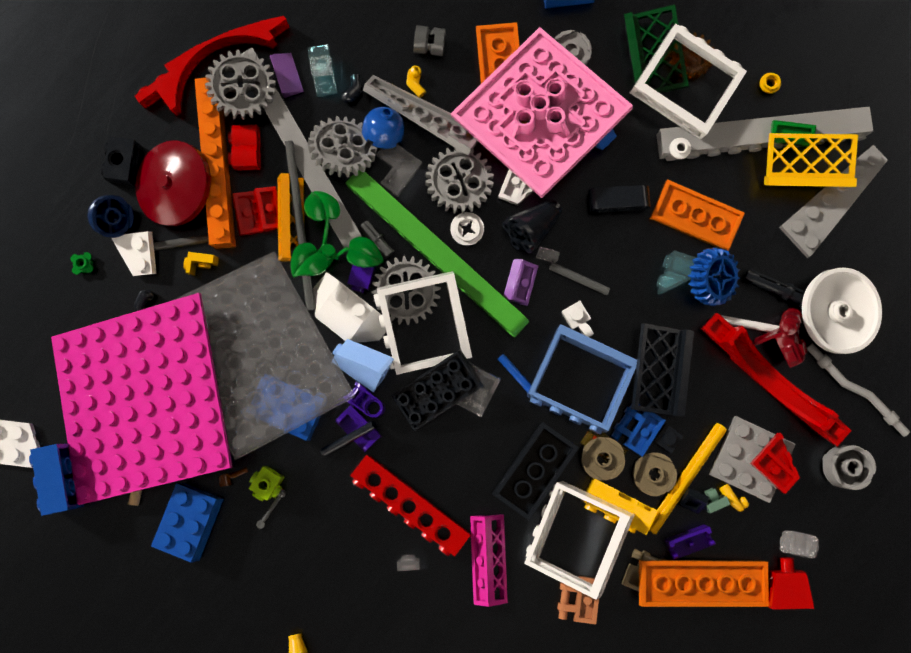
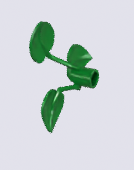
[291,191,383,277]

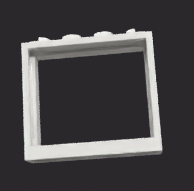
[630,24,747,139]
[374,271,472,375]
[524,481,635,600]

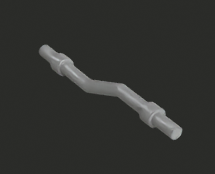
[807,343,910,437]

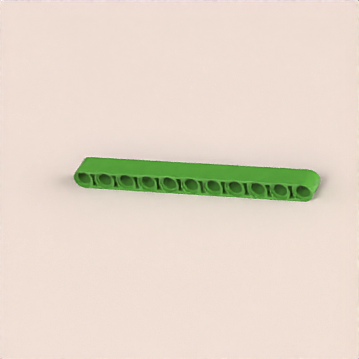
[345,170,529,337]

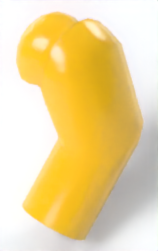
[406,65,426,98]

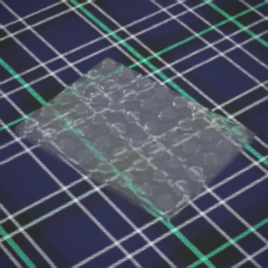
[174,252,355,460]

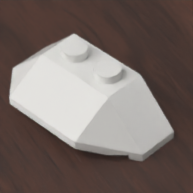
[313,272,392,343]

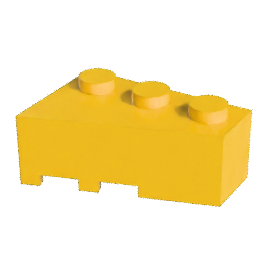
[581,478,658,535]

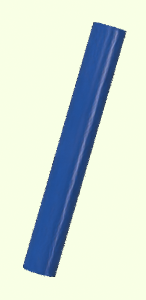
[498,354,543,407]

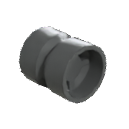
[413,25,446,56]

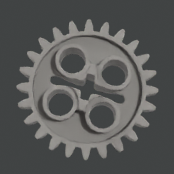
[205,50,276,120]
[308,116,377,177]
[425,147,494,214]
[371,256,441,325]

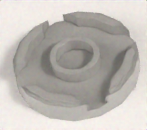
[555,30,592,65]

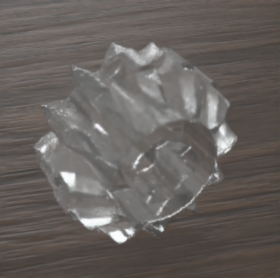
[779,530,819,559]

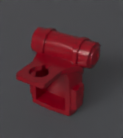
[754,308,808,368]

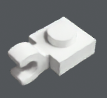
[561,301,594,337]

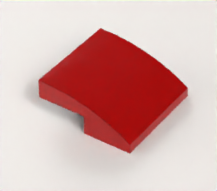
[232,186,278,236]

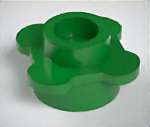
[70,252,93,275]

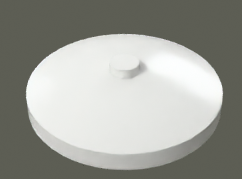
[802,268,882,354]

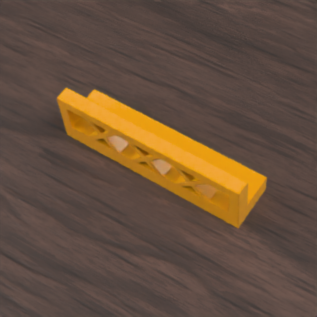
[277,173,304,262]

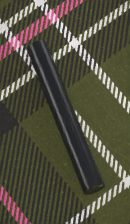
[321,421,377,456]

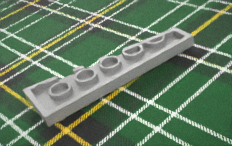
[363,75,478,155]
[779,145,888,258]

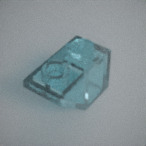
[308,44,338,97]
[656,250,696,295]

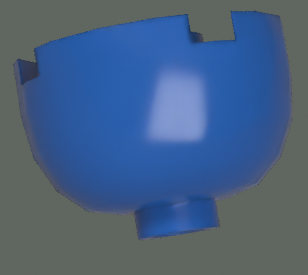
[362,107,404,149]

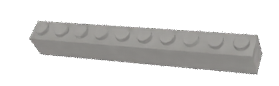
[656,107,873,161]

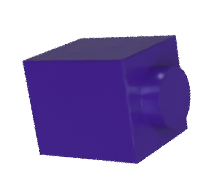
[347,265,376,294]

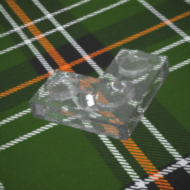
[376,144,423,197]

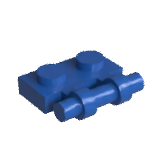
[611,403,666,457]

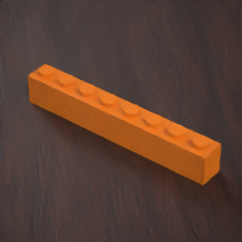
[195,78,236,249]

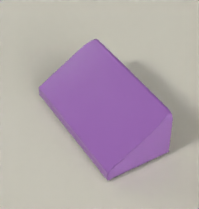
[270,53,304,98]
[503,259,538,306]

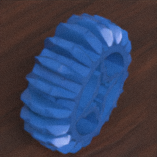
[687,248,741,306]

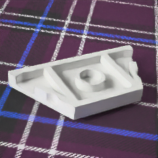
[0,420,40,468]

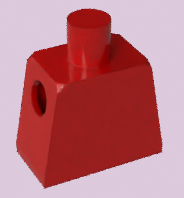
[768,557,814,609]

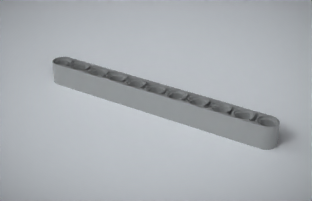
[240,47,362,248]

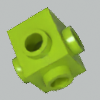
[249,466,285,501]

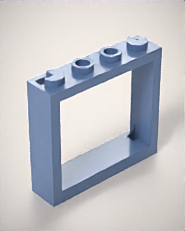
[526,324,637,434]

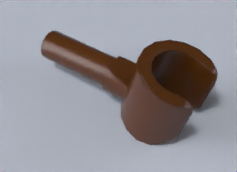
[219,467,248,487]

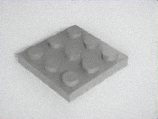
[708,416,796,503]

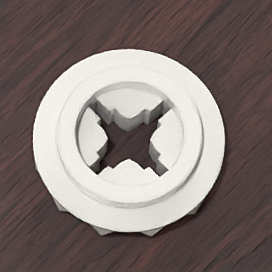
[450,212,484,246]

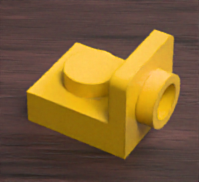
[183,252,219,276]

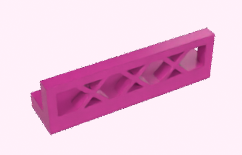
[470,514,508,607]

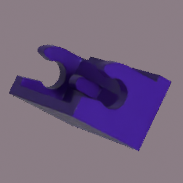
[335,405,382,452]
[664,525,716,560]

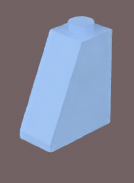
[332,339,394,393]

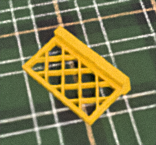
[764,133,858,187]

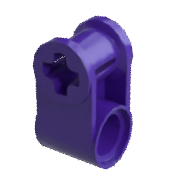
[343,382,385,418]

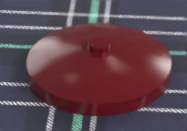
[136,140,211,226]

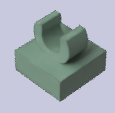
[704,488,730,513]

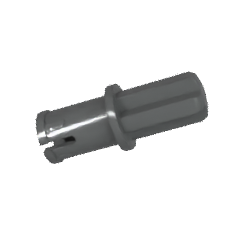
[359,221,395,259]

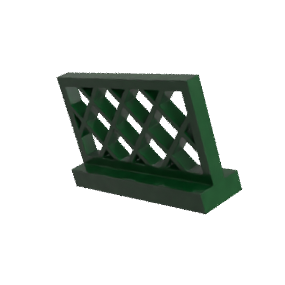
[624,5,689,94]

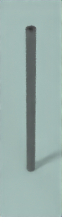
[285,141,315,311]

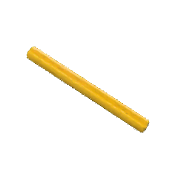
[649,423,727,534]

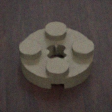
[581,437,625,480]
[632,452,677,496]

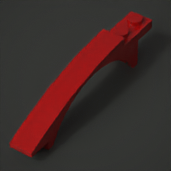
[135,16,289,117]
[701,313,852,447]

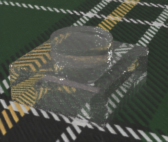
[397,555,420,571]

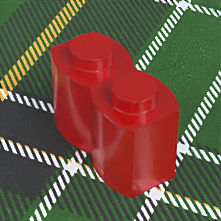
[228,125,261,171]

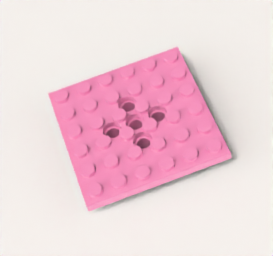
[451,27,633,198]

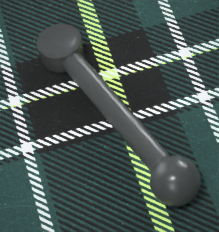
[256,489,286,529]

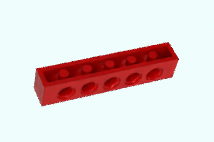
[350,454,471,557]

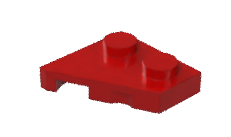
[750,433,800,494]

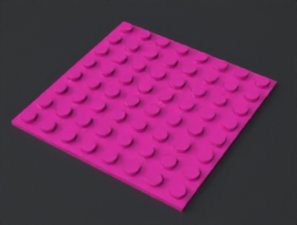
[51,293,232,505]

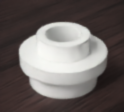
[669,138,691,159]

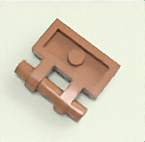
[557,576,599,624]

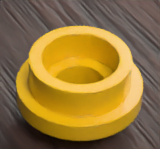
[760,73,781,94]

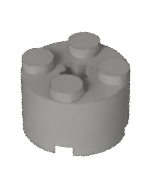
[822,445,876,490]

